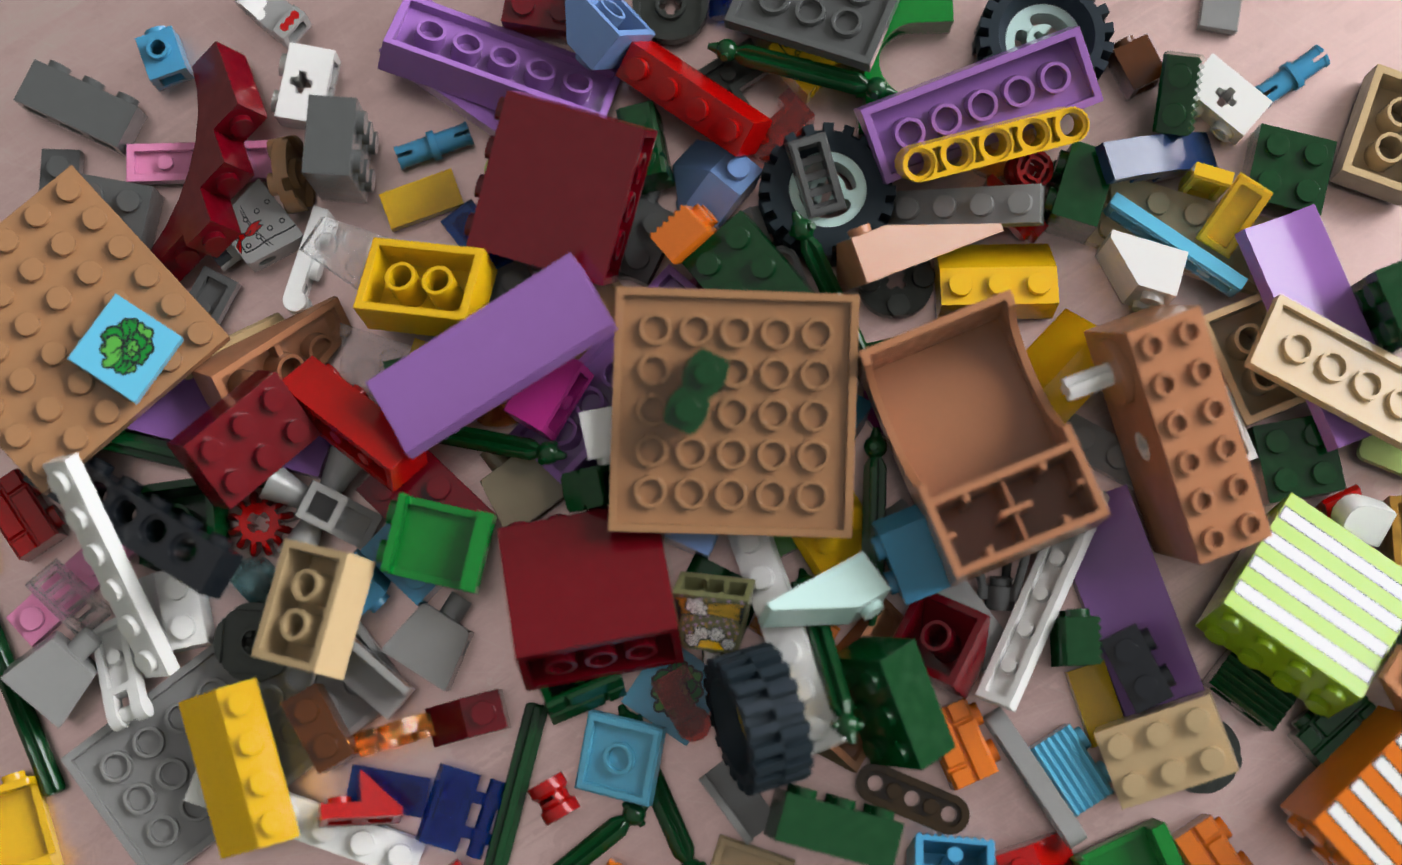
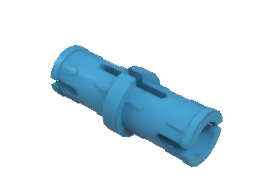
[1255,45,1330,107]
[394,121,474,170]

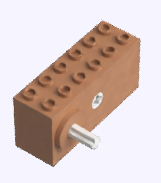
[1060,305,1272,565]

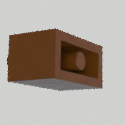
[280,683,361,774]

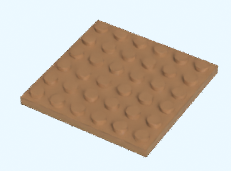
[0,165,231,496]
[608,286,860,538]

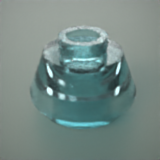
[230,556,276,604]

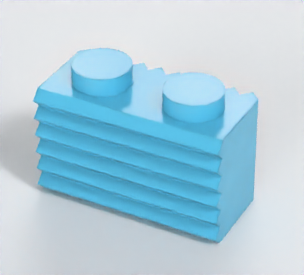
[1029,724,1114,817]

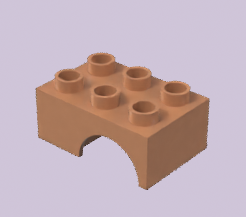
[857,289,1111,588]

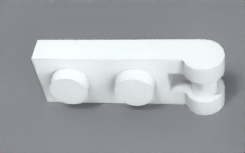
[282,205,337,315]
[90,617,154,732]

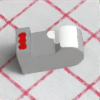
[235,0,312,49]

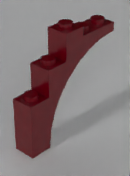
[151,41,268,282]

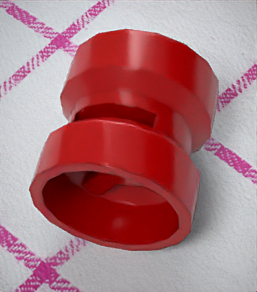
[1004,151,1054,186]
[527,772,581,826]

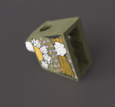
[672,571,756,665]

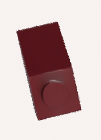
[425,689,512,747]

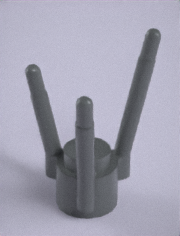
[976,555,1030,611]

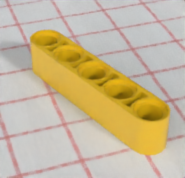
[894,106,1090,182]

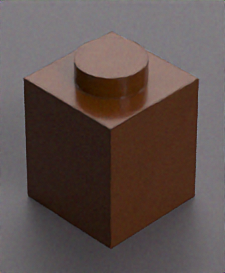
[1107,34,1162,100]

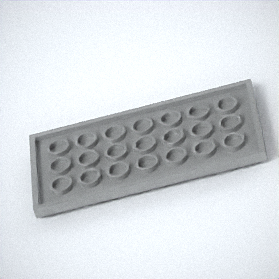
[60,621,403,865]

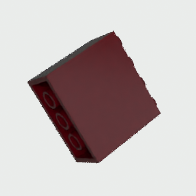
[464,90,658,286]
[497,507,685,691]

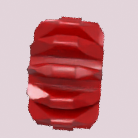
[228,491,296,557]

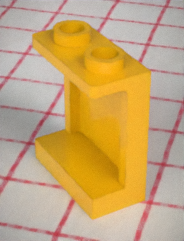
[0,770,64,865]

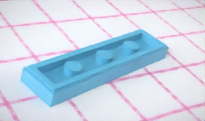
[1102,192,1249,298]

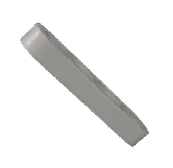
[983,707,1087,849]

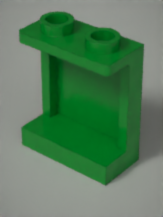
[376,492,497,595]
[1069,818,1184,865]

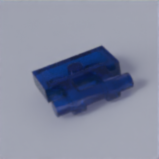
[415,762,505,860]

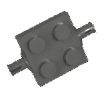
[618,190,674,287]

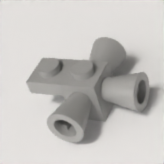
[259,445,383,553]

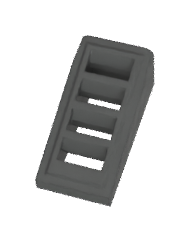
[784,132,847,219]

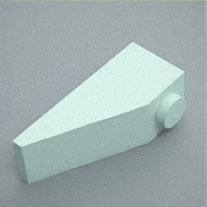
[758,551,891,627]

